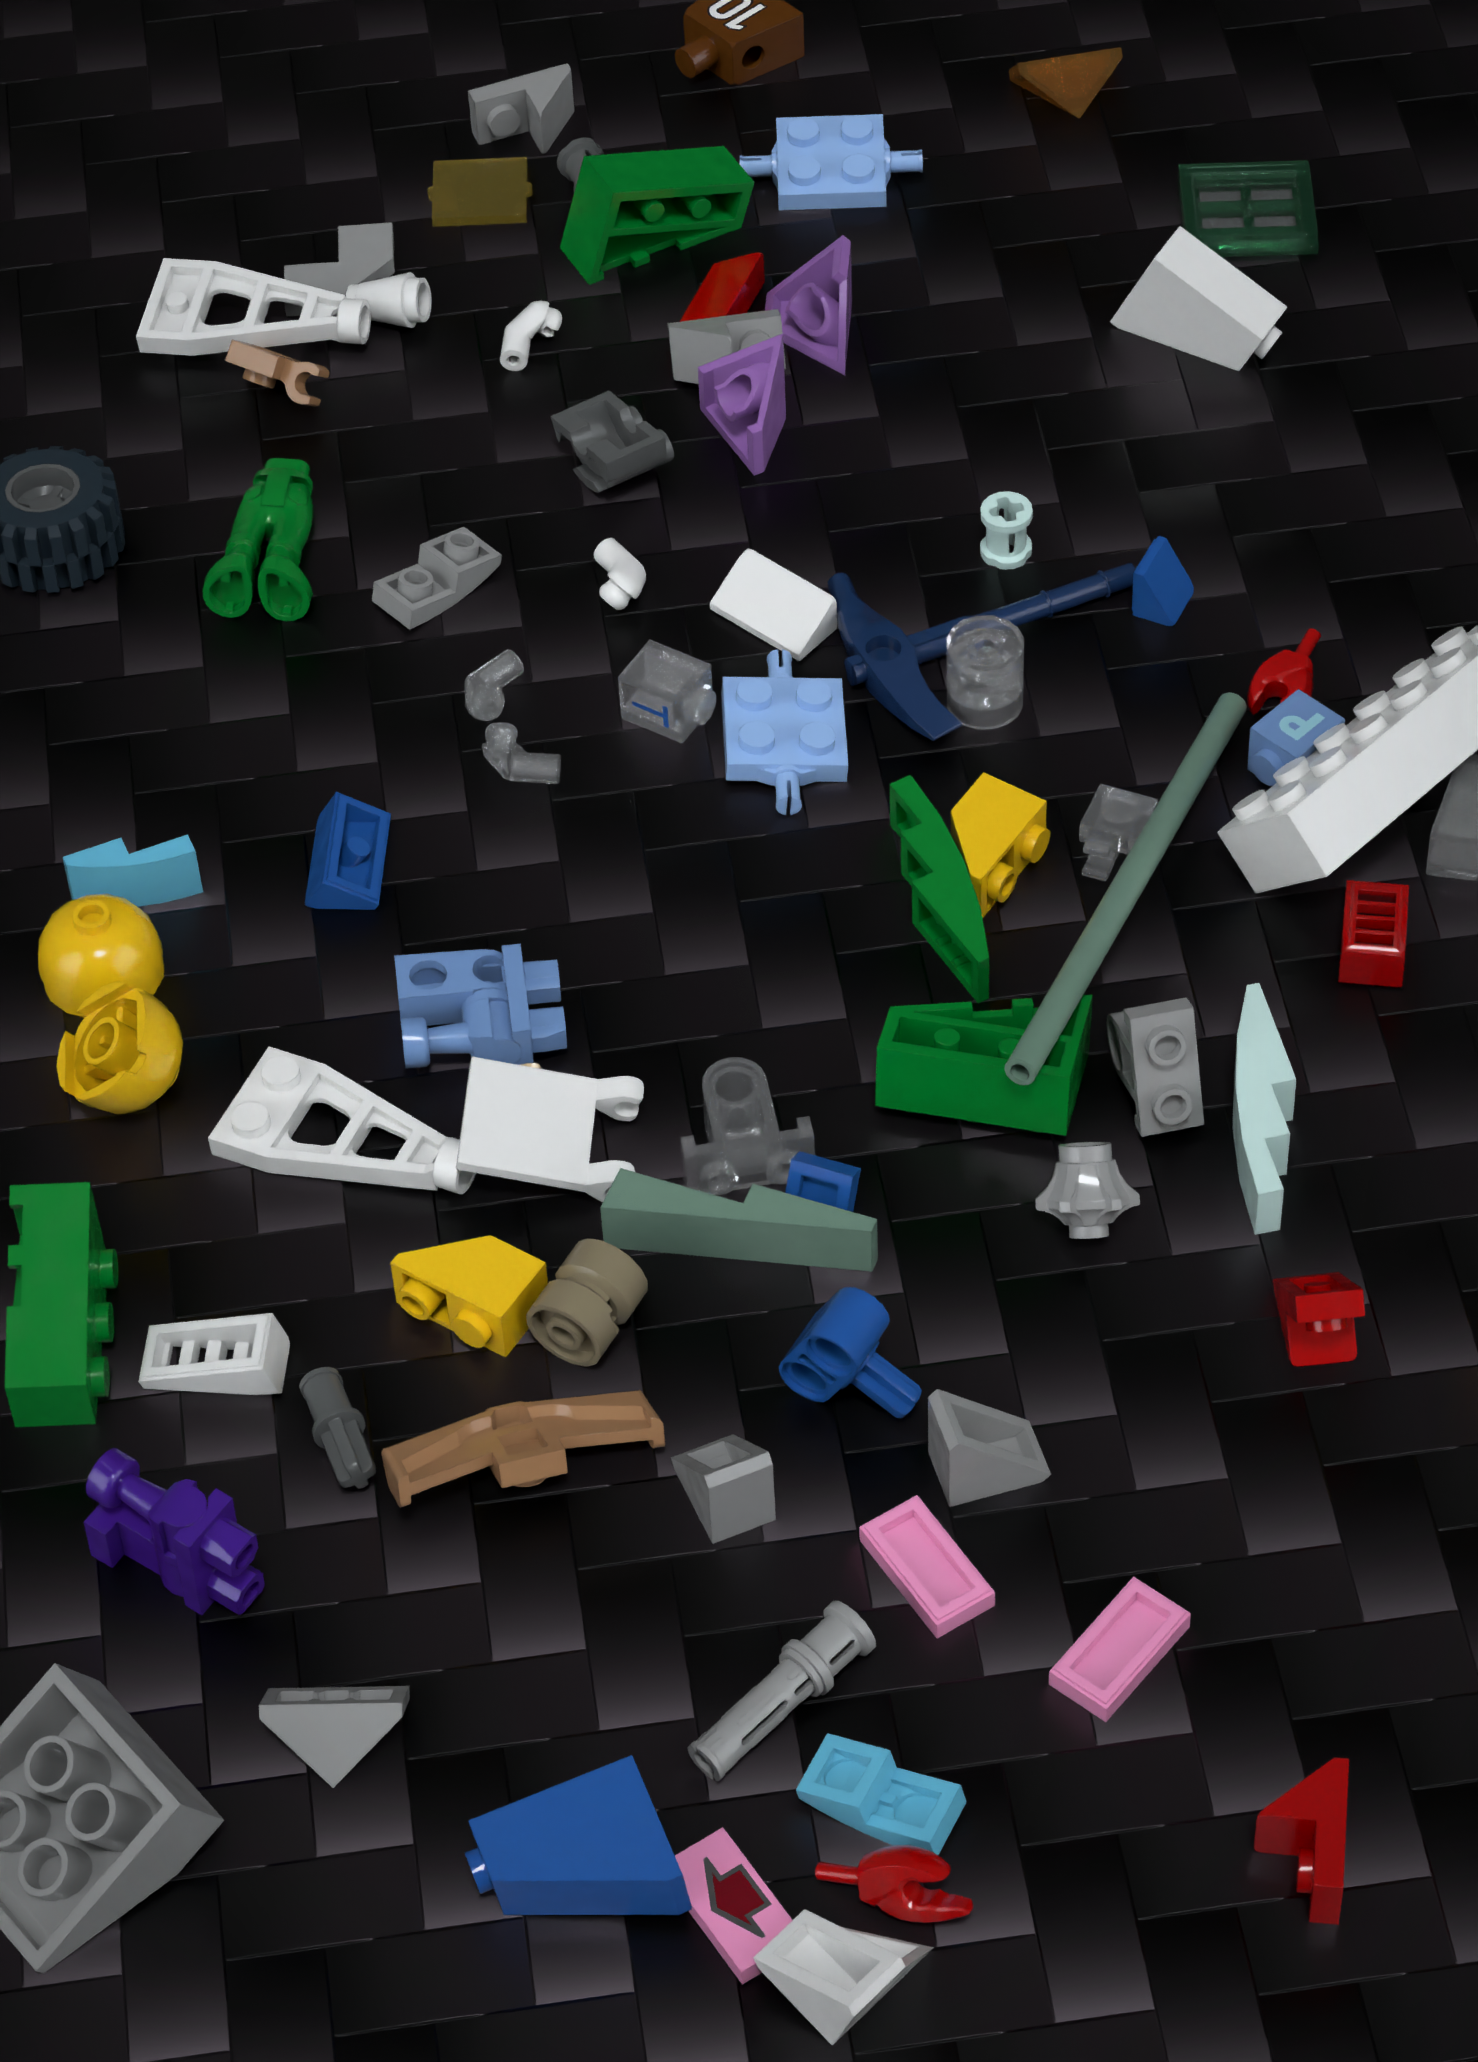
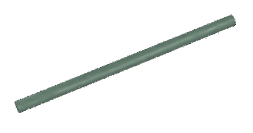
[1004,693,1247,1085]

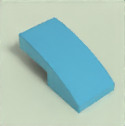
[63,834,203,907]
[796,1733,967,1855]

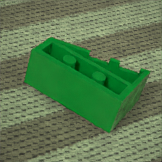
[560,146,755,285]
[875,995,1093,1136]

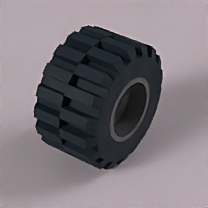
[0,446,125,593]

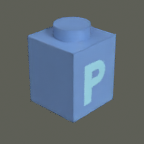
[1247,689,1345,786]

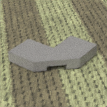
[284,222,395,316]

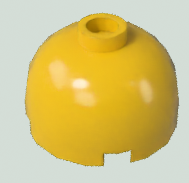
[38,893,164,1018]
[56,981,183,1114]

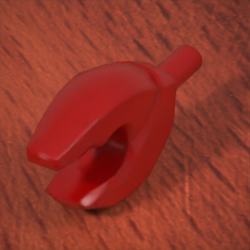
[1247,628,1321,715]
[815,1845,973,1923]

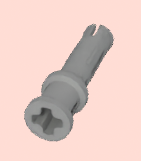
[687,1600,876,1781]

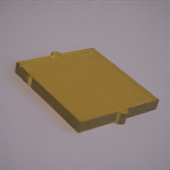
[427,157,532,227]

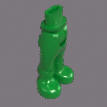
[203,458,313,621]

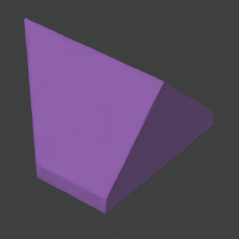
[765,235,852,375]
[698,333,786,476]

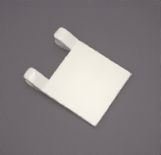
[456,1057,644,1202]

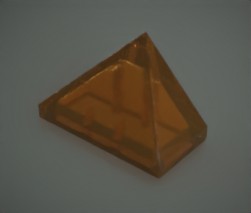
[1009,47,1123,119]

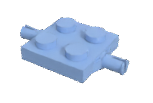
[740,114,923,210]
[721,649,848,815]

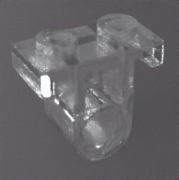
[680,1057,815,1195]

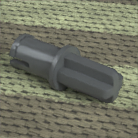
[299,1367,376,1489]

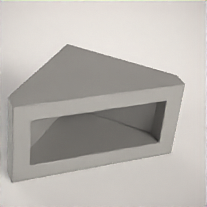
[928,1389,1051,1507]
[671,1434,776,1544]

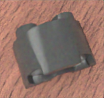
[551,391,674,493]

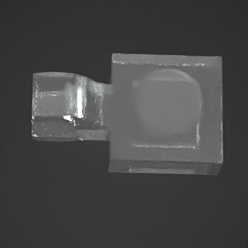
[1079,784,1158,881]

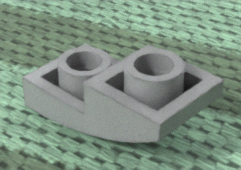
[372,527,502,630]

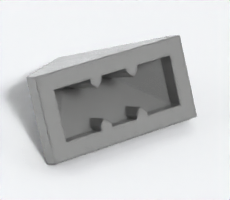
[259,1686,410,1788]

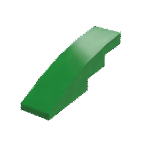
[889,774,989,1004]

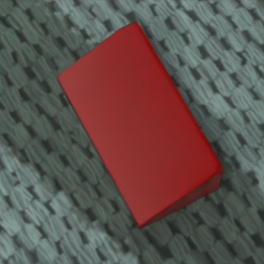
[680,252,765,322]

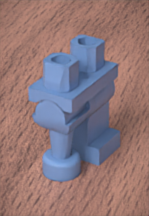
[394,944,567,1069]

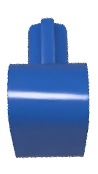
[779,1287,922,1419]

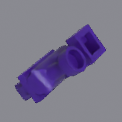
[84,1448,265,1615]

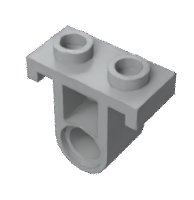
[1106,997,1204,1137]

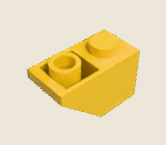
[951,772,1050,918]
[390,1235,548,1358]

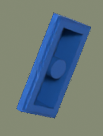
[305,792,391,910]

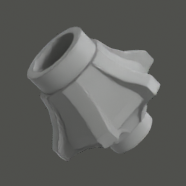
[1035,1142,1140,1239]

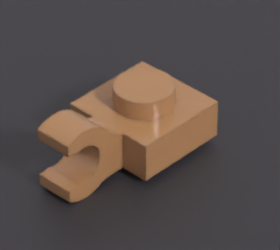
[225,339,330,407]

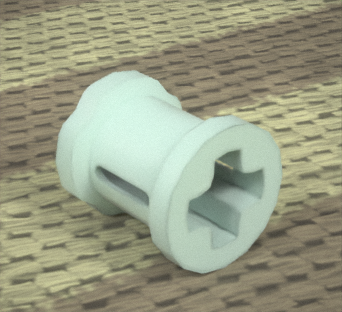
[980,491,1033,570]

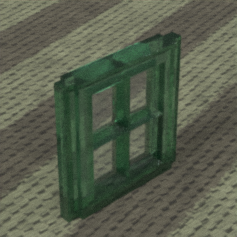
[1178,160,1319,257]

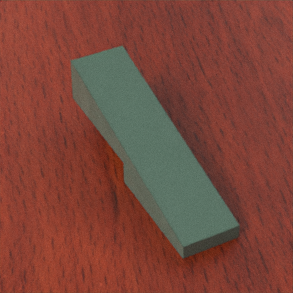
[600,1168,878,1272]

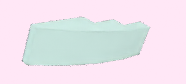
[1233,983,1296,1235]

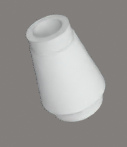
[346,272,432,328]

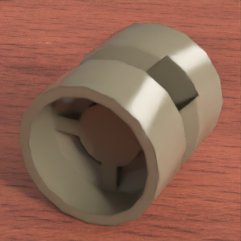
[526,1238,648,1367]

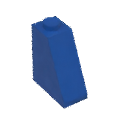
[465,1755,692,1915]

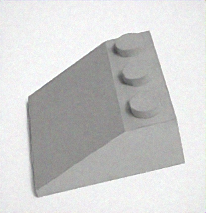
[0,1663,224,1974]

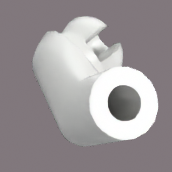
[500,300,562,371]
[594,538,646,610]

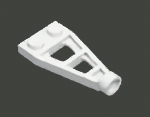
[136,258,371,356]
[208,1046,476,1194]

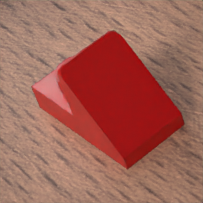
[1273,1272,1365,1367]
[1254,1757,1349,1925]

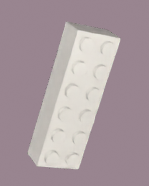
[1217,625,1478,893]

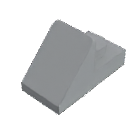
[468,63,574,154]
[667,309,786,384]

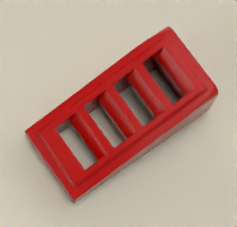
[1338,880,1409,987]

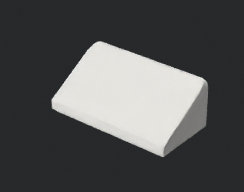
[710,548,837,661]

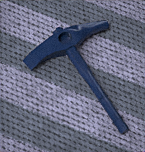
[827,563,1136,741]

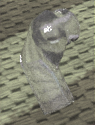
[464,649,524,721]

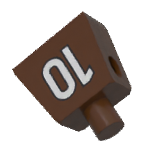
[675,0,805,85]

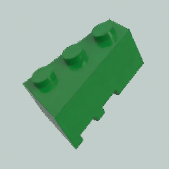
[5,1182,118,1427]

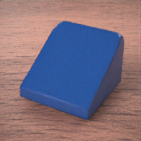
[1132,536,1194,626]

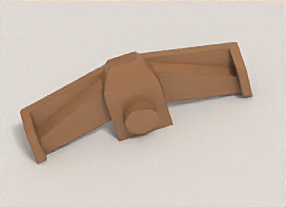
[381,1390,665,1508]

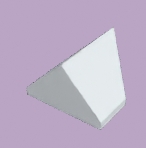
[753,1909,934,2046]

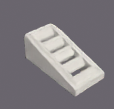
[138,1313,290,1395]

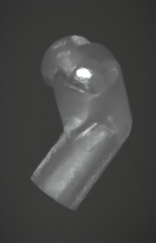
[482,722,561,784]

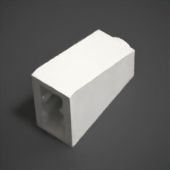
[1110,226,1287,371]

